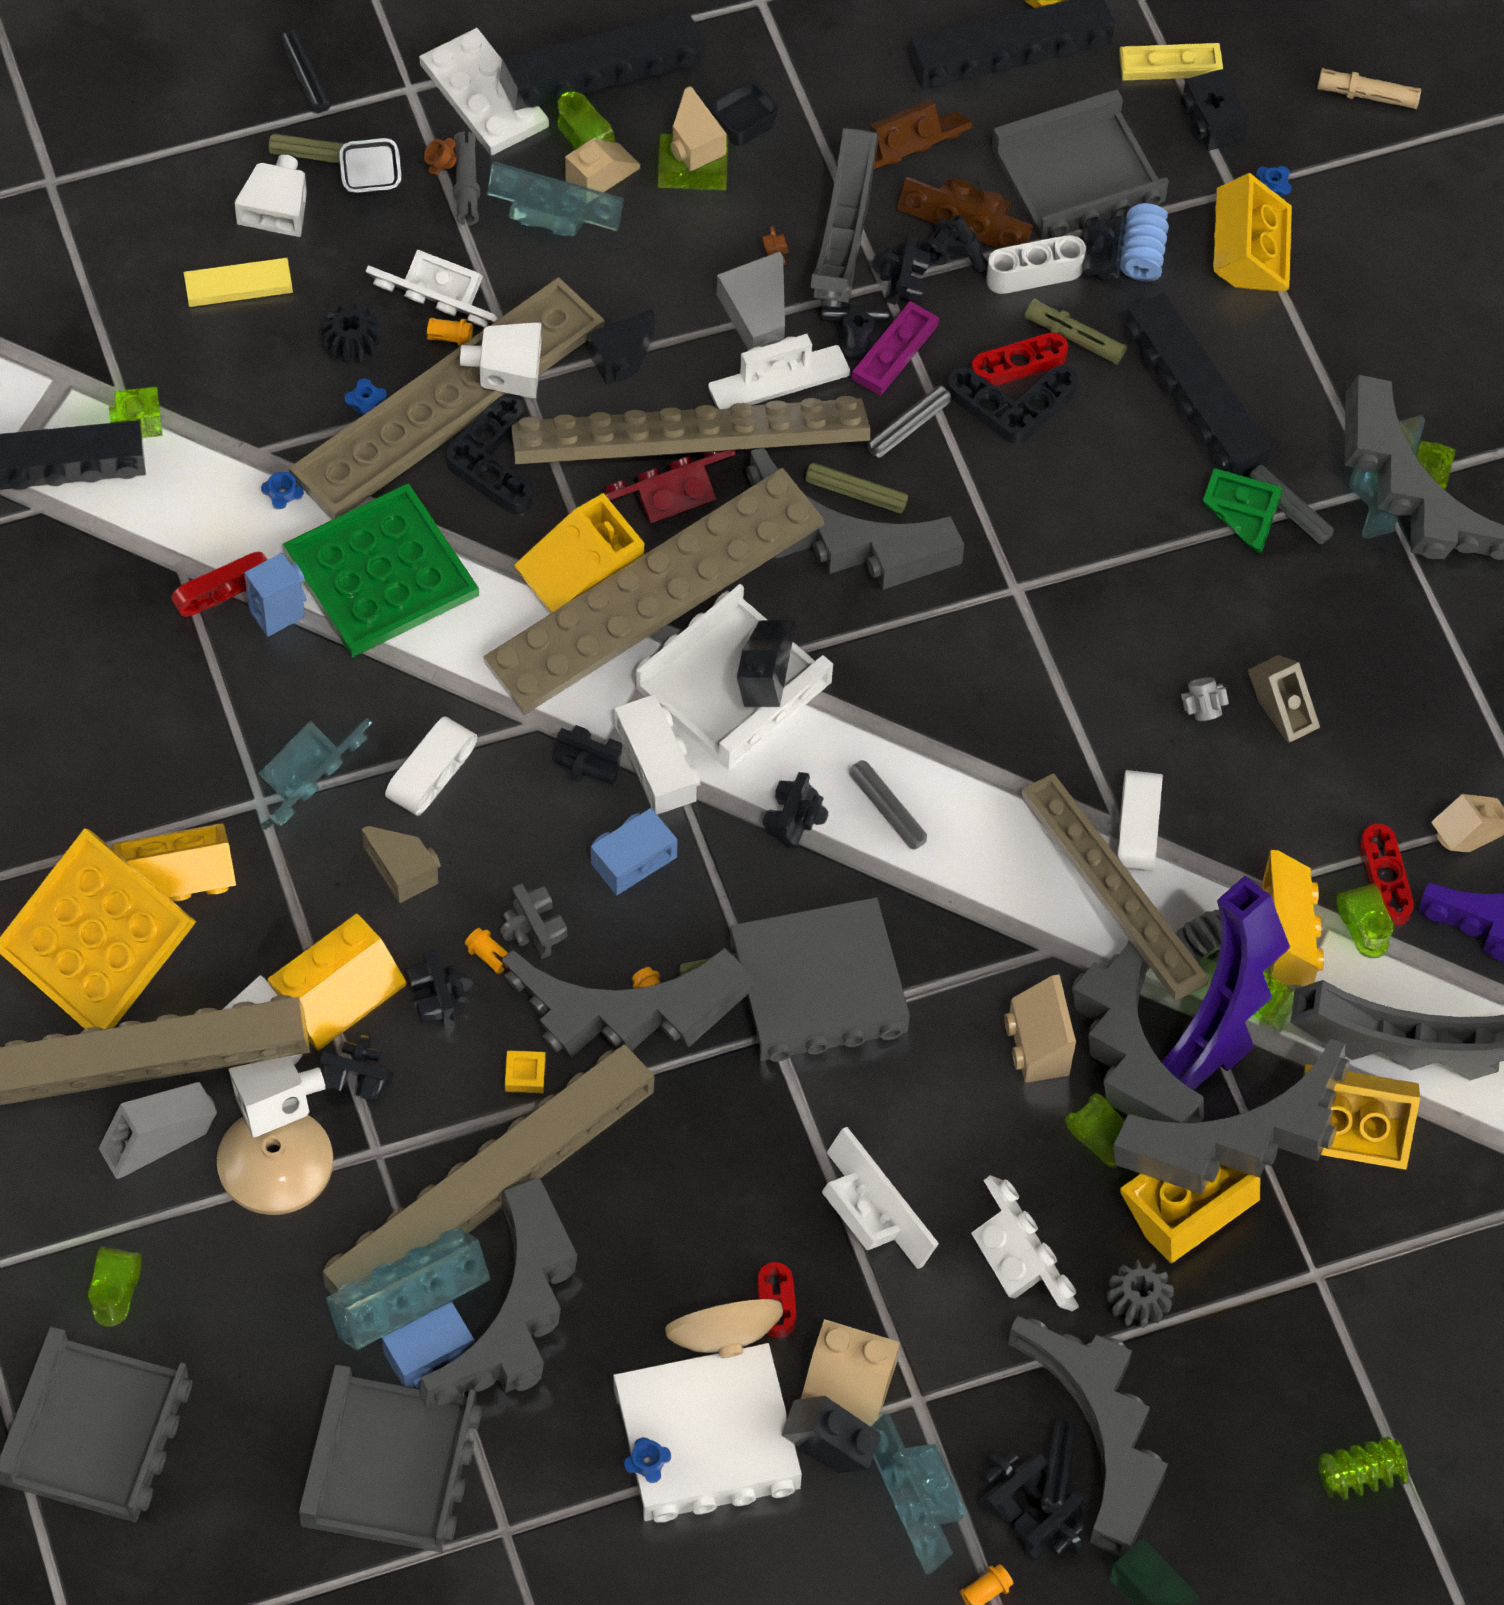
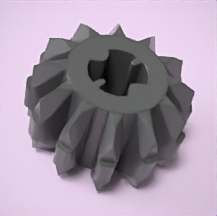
[1176,910,1221,967]
[1107,1260,1174,1329]

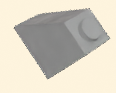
[717,252,785,350]
[99,1082,217,1179]

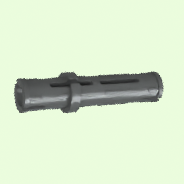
[453,131,480,225]

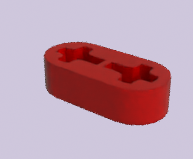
[757,1262,796,1338]

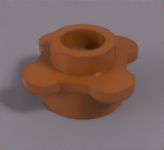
[424,138,456,175]
[762,226,790,266]

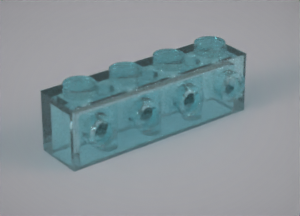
[326,1228,491,1350]

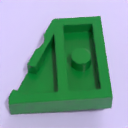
[1203,468,1283,554]

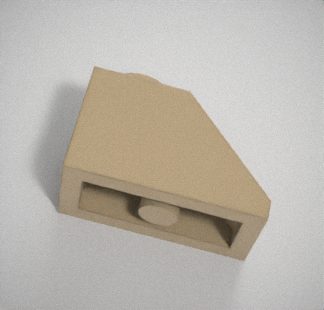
[671,86,726,171]
[565,139,640,203]
[1431,794,1504,852]

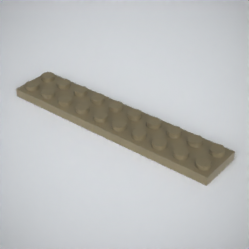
[289,277,605,519]
[511,396,870,464]
[483,468,824,715]

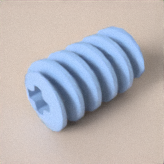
[1120,203,1169,282]

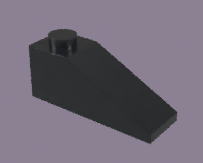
[736,620,796,707]

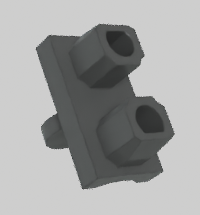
[500,884,567,959]

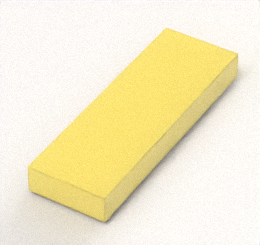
[1119,43,1223,81]
[184,258,293,307]

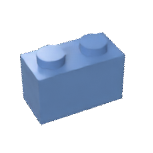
[244,553,307,637]
[591,808,678,895]
[382,1301,474,1388]

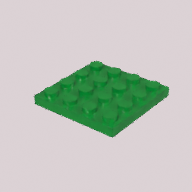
[282,483,479,658]

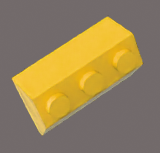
[1213,173,1292,292]
[113,823,236,901]
[1261,850,1324,985]
[268,913,407,1051]
[1303,1064,1420,1170]
[1120,1164,1260,1264]

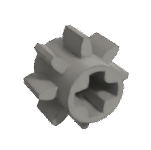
[1181,677,1229,721]

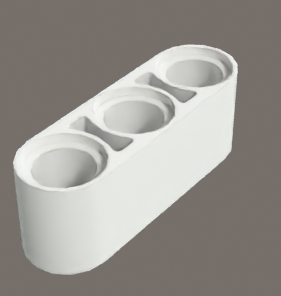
[986,235,1086,294]
[385,716,477,816]
[1117,770,1163,871]

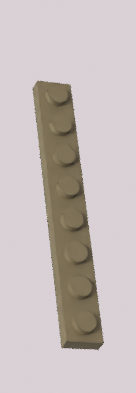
[1022,773,1208,1001]

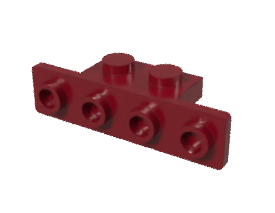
[604,450,736,524]

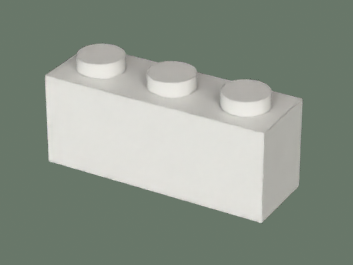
[614,694,701,815]

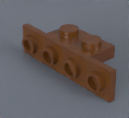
[870,100,973,169]
[897,177,1033,249]

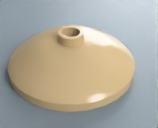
[217,1115,333,1215]
[665,1299,783,1358]

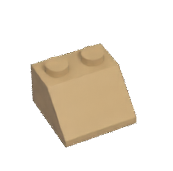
[1004,974,1076,1083]
[801,1319,900,1429]

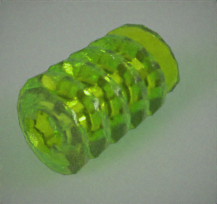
[1319,1436,1408,1501]

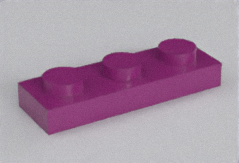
[852,301,939,396]

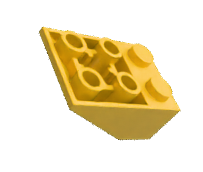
[514,493,644,613]

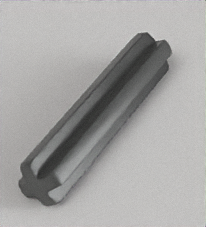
[867,386,951,458]
[1249,465,1334,544]
[850,760,927,850]

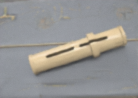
[1317,68,1421,110]

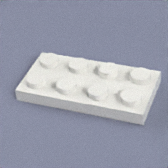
[419,28,549,156]

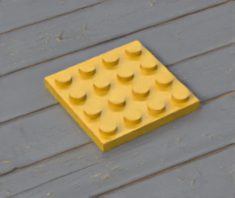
[0,828,196,1030]

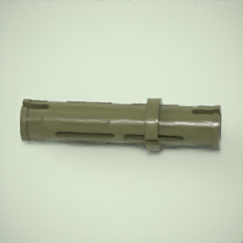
[1025,298,1127,365]

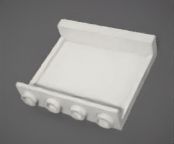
[636,584,833,770]
[614,1343,802,1522]

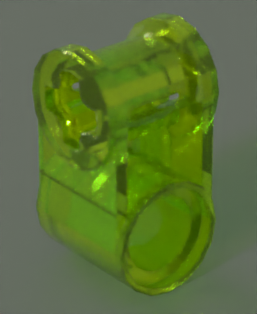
[558,92,615,150]
[1336,883,1394,959]
[1065,1093,1125,1168]
[88,1247,142,1326]

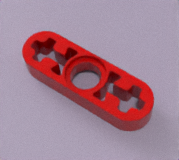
[972,333,1068,386]
[171,552,268,617]
[1360,824,1414,926]

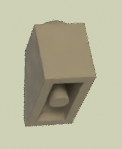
[1248,655,1320,743]
[361,826,441,903]

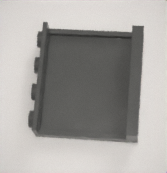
[991,89,1169,240]
[730,897,910,1062]
[0,1326,192,1523]
[299,1364,482,1553]

